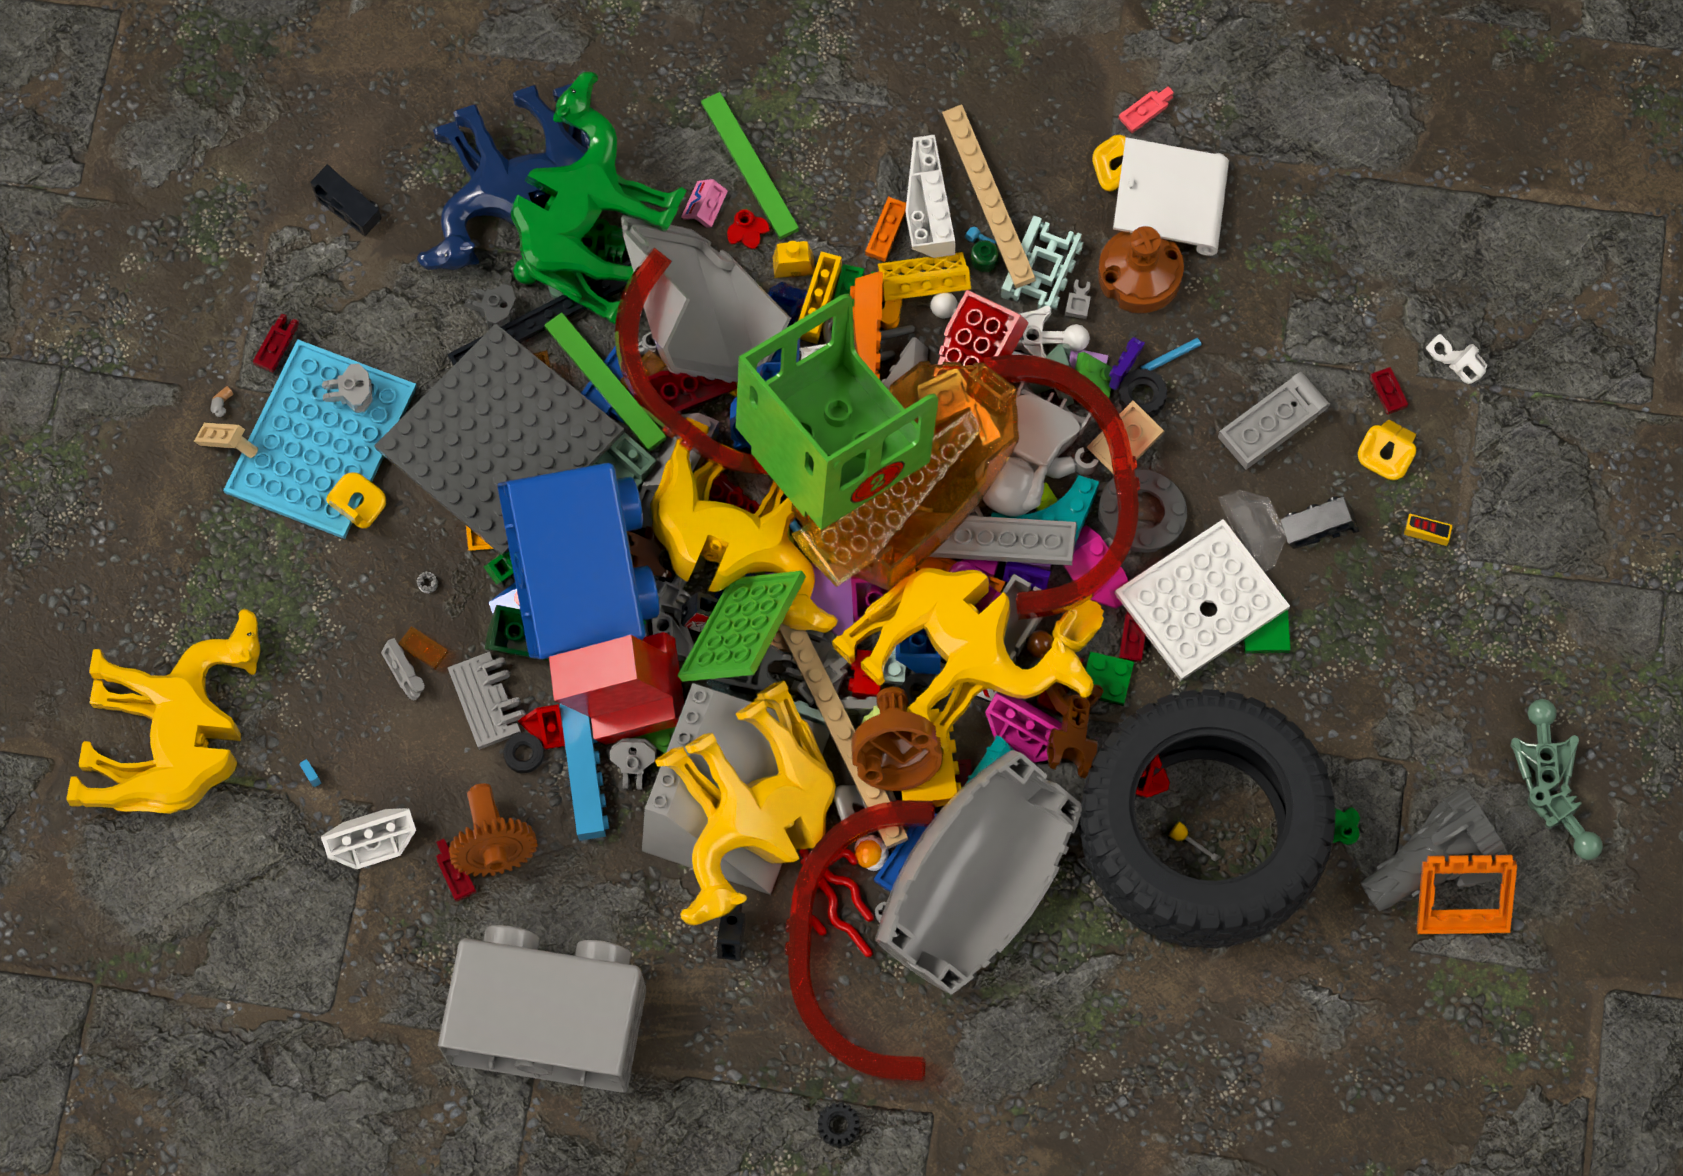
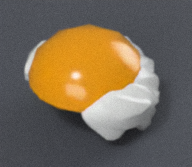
[854,835,889,871]

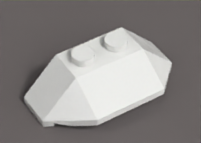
[321,808,416,869]

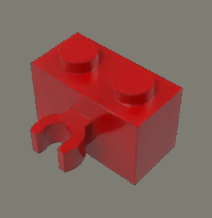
[848,649,881,700]

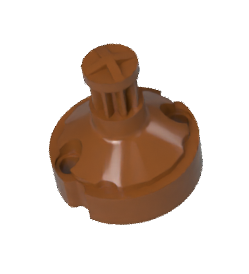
[1098,226,1184,313]
[851,687,942,791]

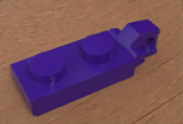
[1109,337,1145,390]

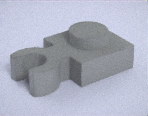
[1065,280,1091,319]

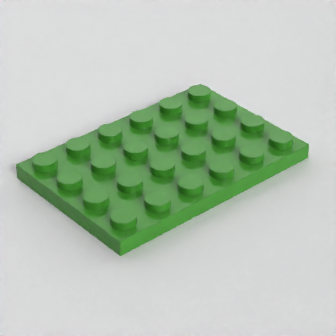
[678,570,806,682]

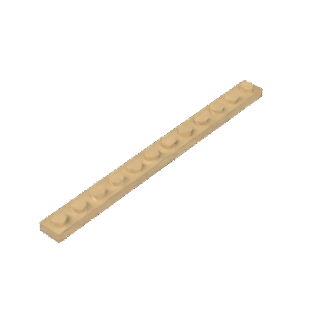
[779,623,908,849]

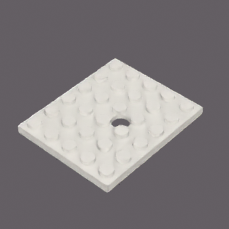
[1115,519,1290,681]

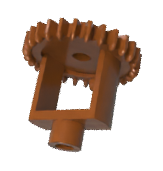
[449,783,537,877]

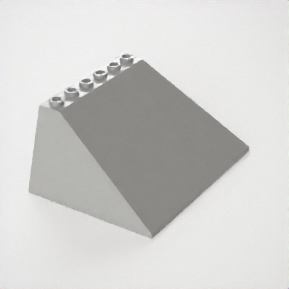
[642,683,830,895]

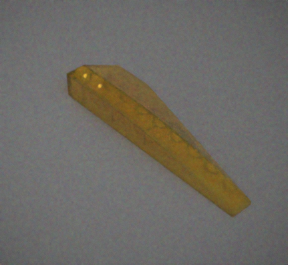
[791,410,983,587]

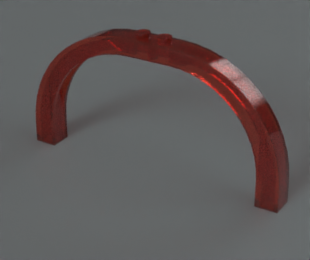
[615,247,768,475]
[982,355,1140,620]
[785,800,935,1082]

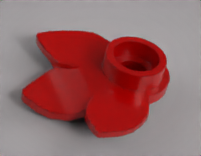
[727,209,770,249]

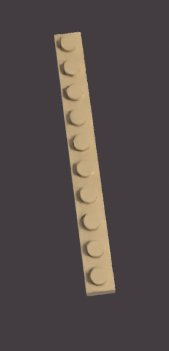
[942,105,1036,289]

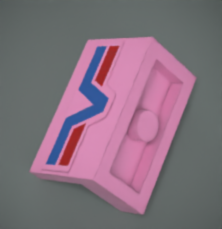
[681,179,728,228]

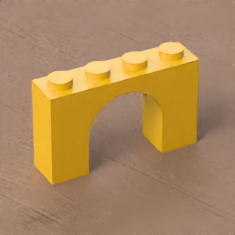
[901,711,961,811]

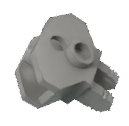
[322,363,373,413]
[610,738,657,789]

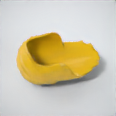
[1052,599,1104,652]

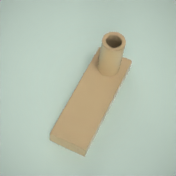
[194,423,258,458]

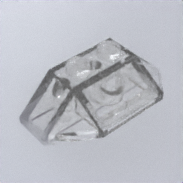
[1218,490,1286,572]

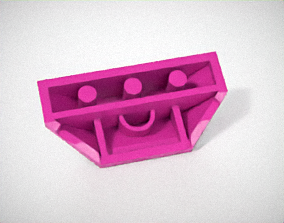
[1063,525,1129,609]
[985,692,1062,762]

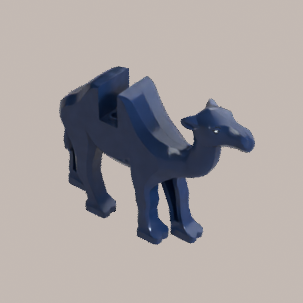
[417,83,590,270]

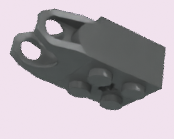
[710,644,792,691]

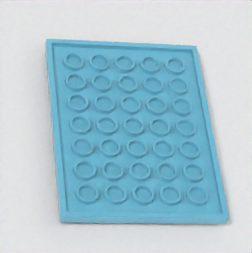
[224,339,417,539]

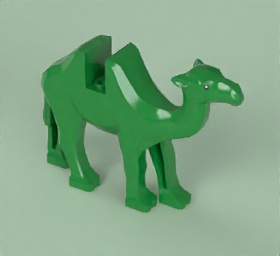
[511,72,687,325]

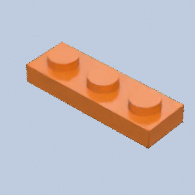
[865,197,906,262]

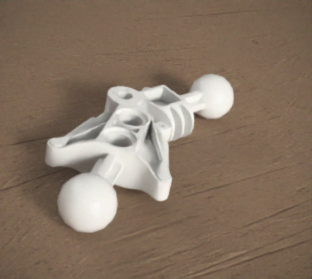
[930,292,1090,366]

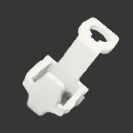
[1426,334,1487,384]

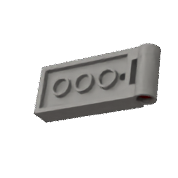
[1218,372,1330,470]

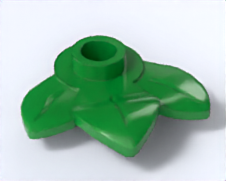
[1333,807,1360,845]

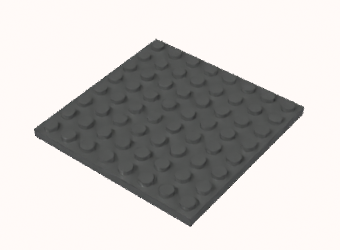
[374,324,625,557]

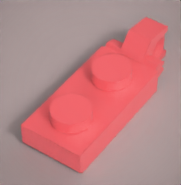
[1119,86,1174,133]

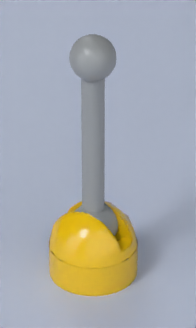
[1168,821,1218,861]

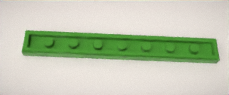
[701,92,799,240]
[544,313,666,452]

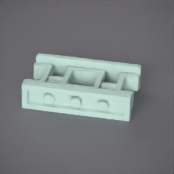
[1001,216,1084,310]

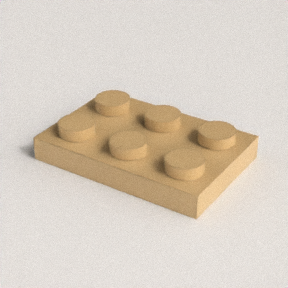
[1087,401,1165,476]

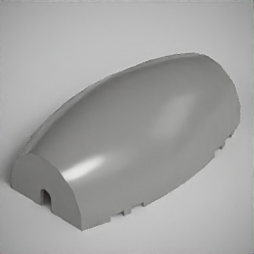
[875,750,1082,995]

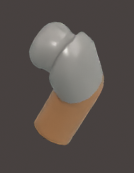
[211,386,233,417]

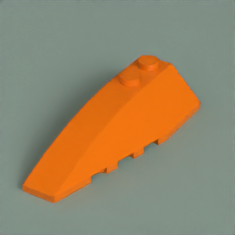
[850,272,883,380]

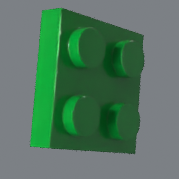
[1086,651,1134,706]

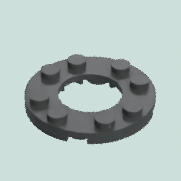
[1098,470,1187,553]

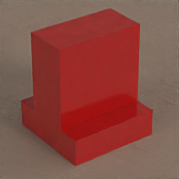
[549,632,684,745]

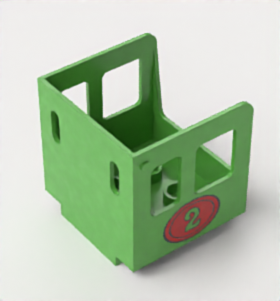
[736,294,939,530]

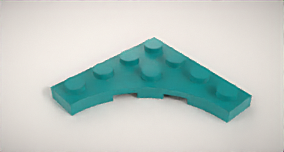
[991,475,1100,544]

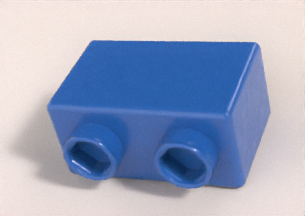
[497,463,660,659]

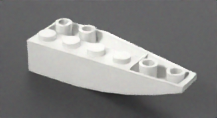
[906,135,955,258]

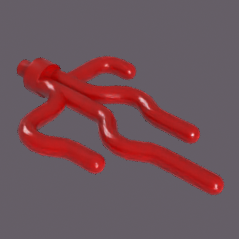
[792,848,874,957]

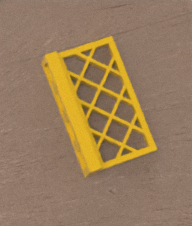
[878,252,971,301]

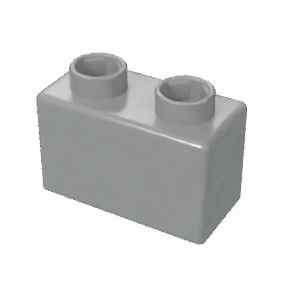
[438,925,646,1093]

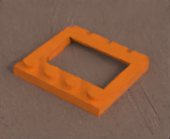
[1417,855,1517,934]

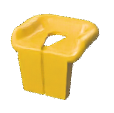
[1092,135,1126,191]
[1358,420,1416,480]
[326,472,386,528]

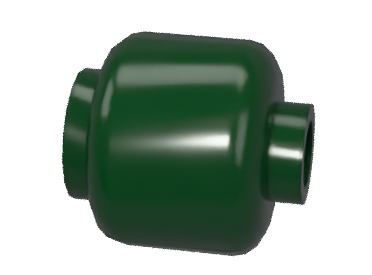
[970,240,999,272]

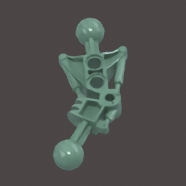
[1510,699,1603,860]

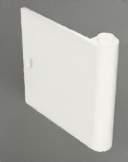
[1113,137,1229,255]

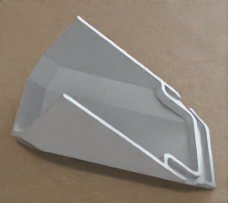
[621,215,791,383]

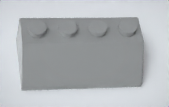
[642,413,719,493]

